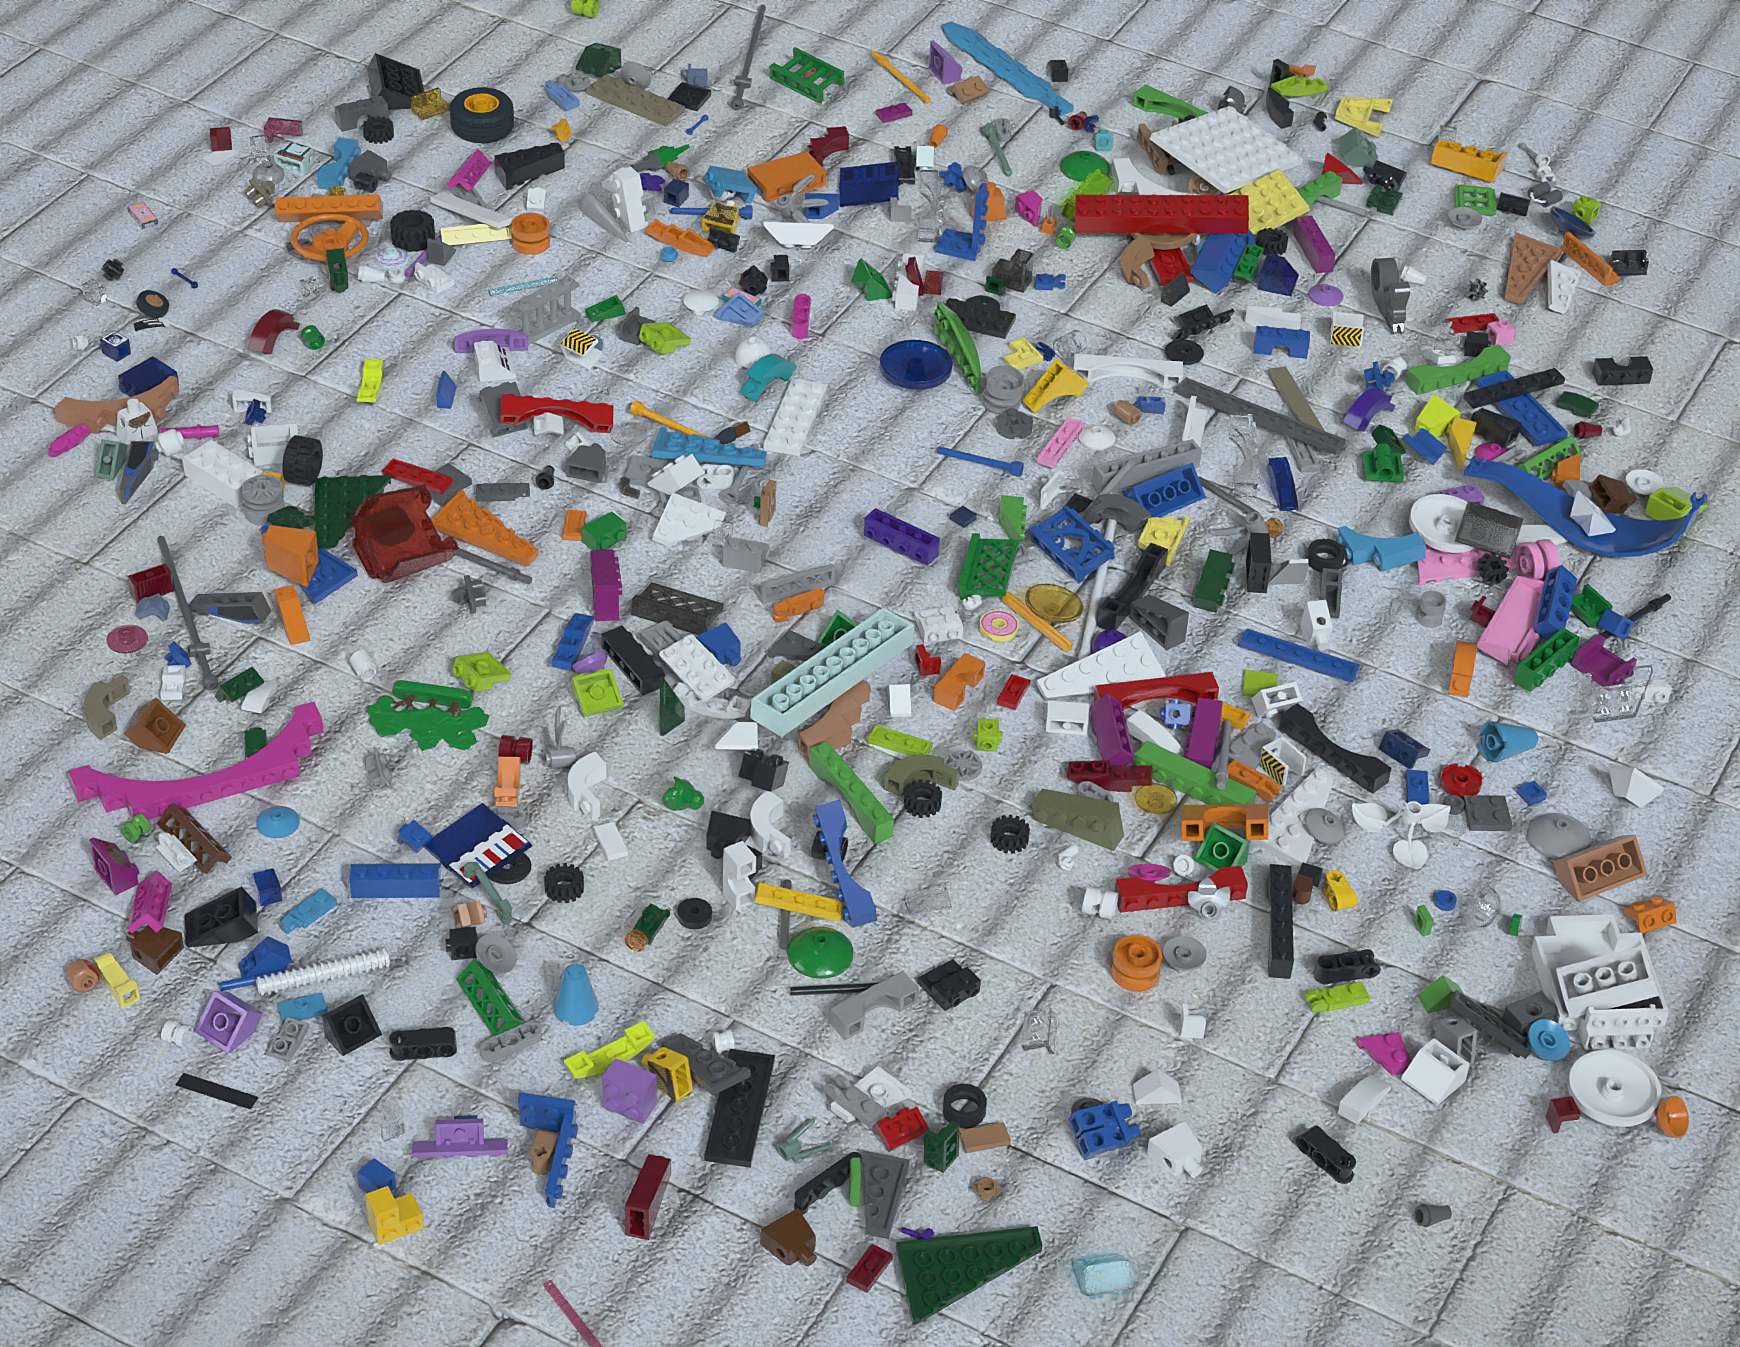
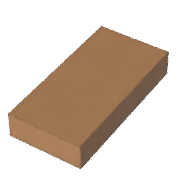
[959,1122,1011,1153]

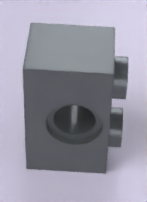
[1503,991,1558,1036]

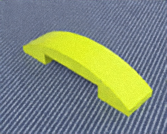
[357,359,384,402]
[564,1021,656,1079]

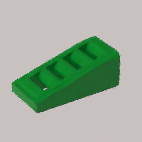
[584,295,626,322]

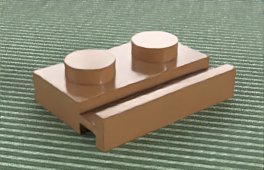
[760,479,777,527]

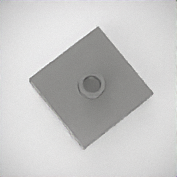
[624,455,670,487]

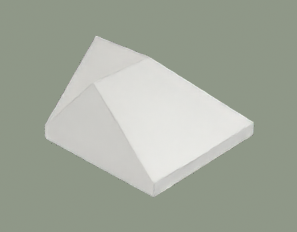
[1570,491,1616,536]
[715,721,758,749]
[1609,764,1665,808]

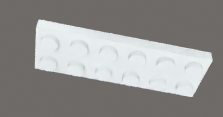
[763,378,828,456]

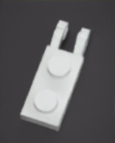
[1424,348,1456,366]

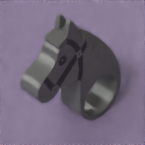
[1371,258,1410,334]

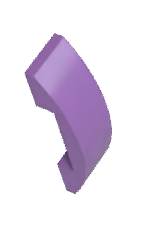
[454,329,528,353]

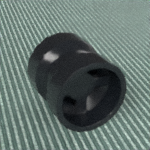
[354,172,378,193]

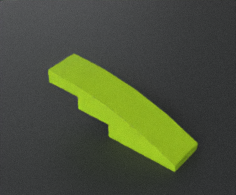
[1270,75,1328,96]

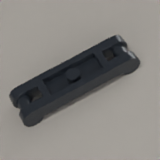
[894,146,915,184]
[794,1152,862,1214]

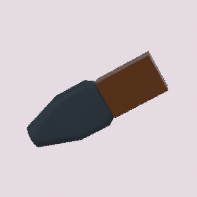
[714,421,751,444]

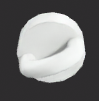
[1173,855,1196,876]

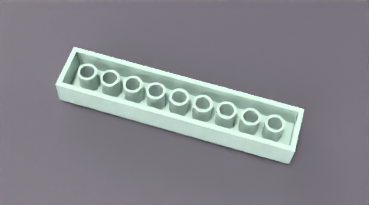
[750,608,915,737]

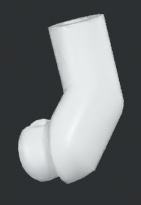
[1058,845,1078,870]

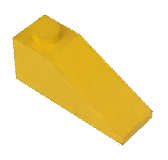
[1446,417,1477,469]

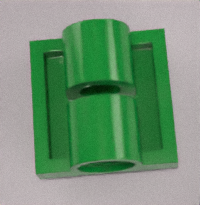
[1362,443,1404,482]

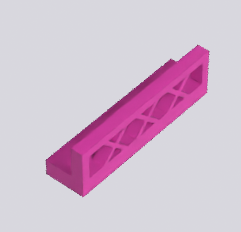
[447,149,492,192]
[128,870,172,933]

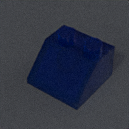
[1257,253,1299,297]

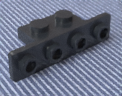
[1172,304,1235,341]

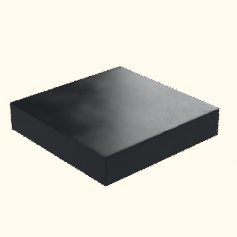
[668,82,711,112]

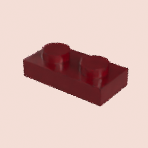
[905,257,924,296]
[847,1244,893,1293]

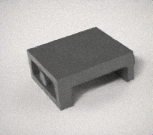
[478,382,531,438]

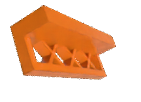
[1562,232,1619,286]

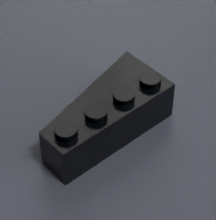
[494,142,565,191]

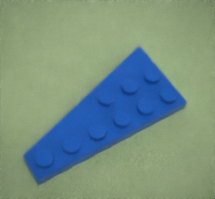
[261,519,358,605]

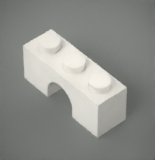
[723,841,756,910]

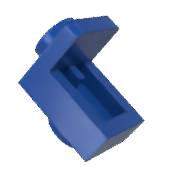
[397,819,433,853]

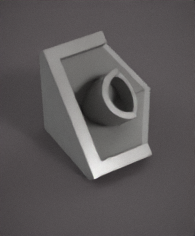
[1268,559,1308,585]

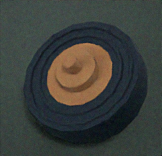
[136,290,170,318]

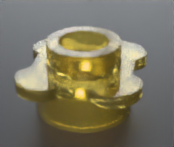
[327,185,346,196]

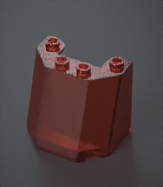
[351,485,459,583]

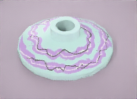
[374,247,409,269]

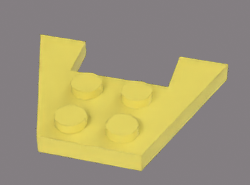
[1335,97,1393,138]

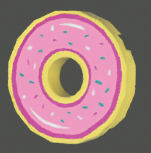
[979,610,1019,642]

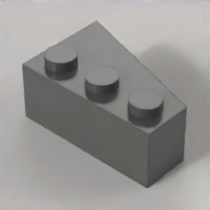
[1129,594,1189,651]

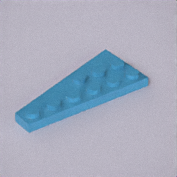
[652,426,767,467]

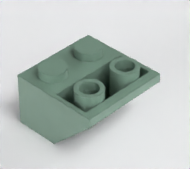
[1340,127,1378,168]

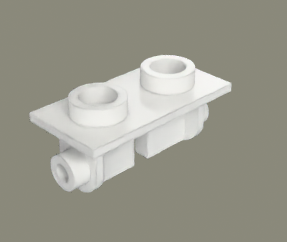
[156,832,197,873]

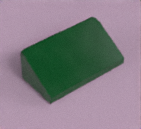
[1372,424,1406,455]

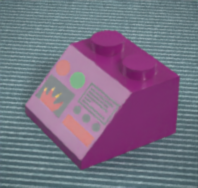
[89,838,140,896]

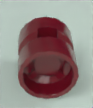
[498,735,533,765]

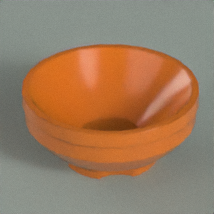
[1655,1096,1689,1138]

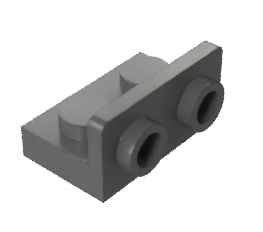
[618,307,655,345]

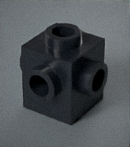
[739,265,768,296]

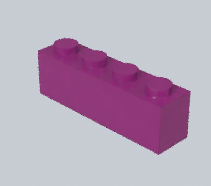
[1293,215,1336,273]
[1090,693,1135,766]
[1183,698,1223,770]

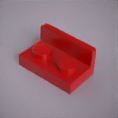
[872,1106,930,1152]

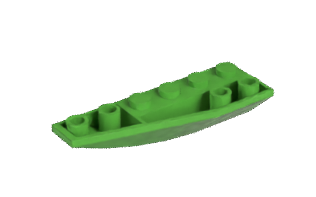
[933,302,981,394]

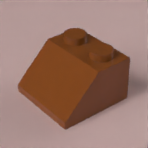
[124,698,186,754]

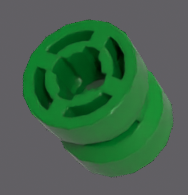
[301,325,325,350]

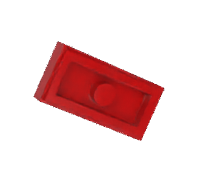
[997,674,1030,710]

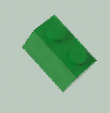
[581,511,627,550]

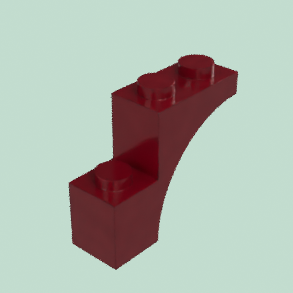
[807,126,849,167]

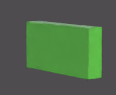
[849,1158,861,1207]

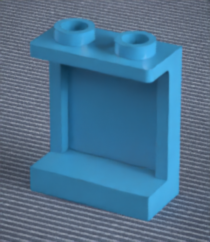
[703,165,758,203]

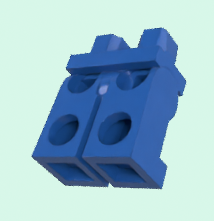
[1068,1100,1141,1160]

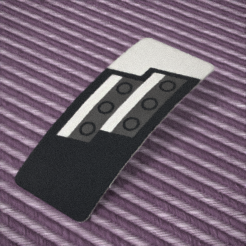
[134,318,170,332]

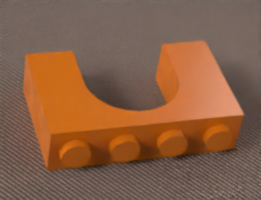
[1181,804,1269,841]

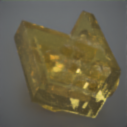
[411,87,450,120]

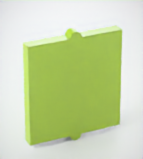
[1242,669,1278,697]

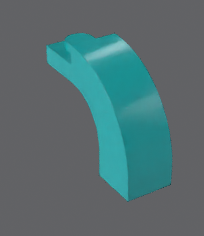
[740,354,797,402]

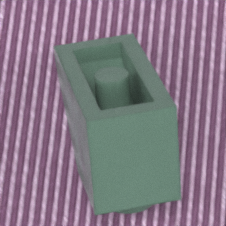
[94,439,127,480]

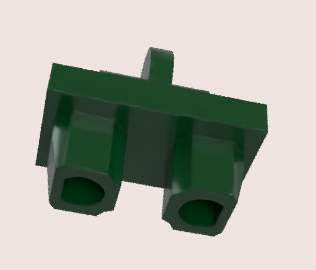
[632,903,670,945]

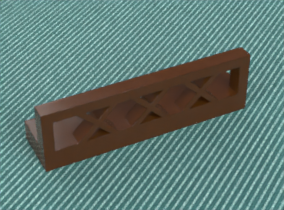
[157,803,232,874]

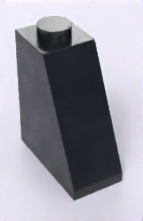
[1470,408,1522,448]

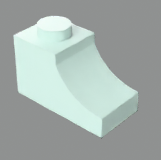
[915,146,934,171]

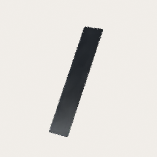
[175,1073,258,1109]

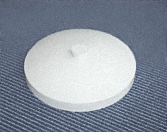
[1409,494,1486,553]
[1568,1050,1662,1127]

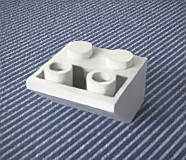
[647,454,704,495]
[1401,1038,1470,1105]

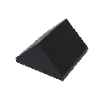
[322,994,382,1056]

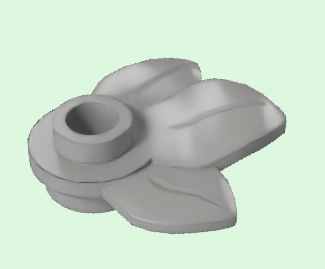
[1188,877,1230,921]

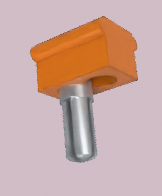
[1040,205,1057,234]

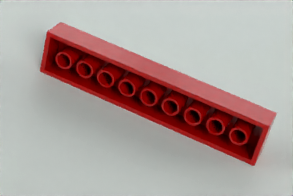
[1075,194,1249,234]

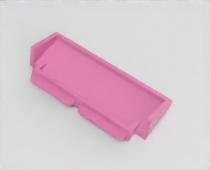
[1477,576,1545,666]

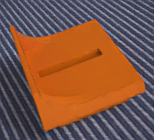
[1288,64,1316,77]

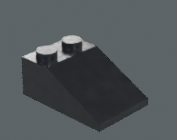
[185,886,258,948]

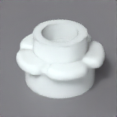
[72,334,88,352]

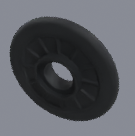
[1165,339,1204,365]
[485,850,532,884]

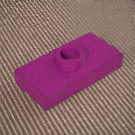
[876,103,912,123]

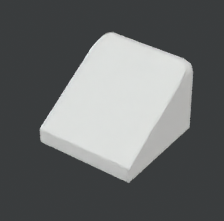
[565,432,591,453]

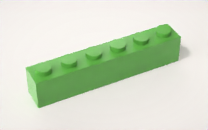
[1133,741,1257,805]

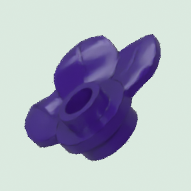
[639,173,665,191]

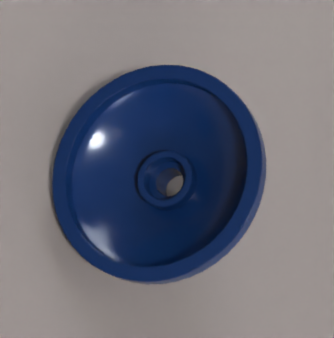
[1550,206,1596,238]

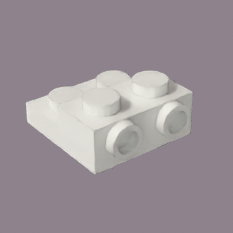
[914,606,963,643]

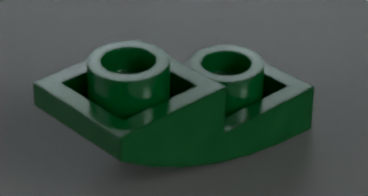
[1556,391,1599,417]

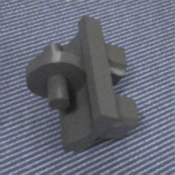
[452,575,486,614]

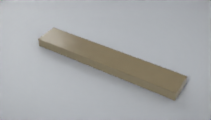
[1268,366,1325,431]

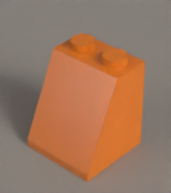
[262,525,319,587]

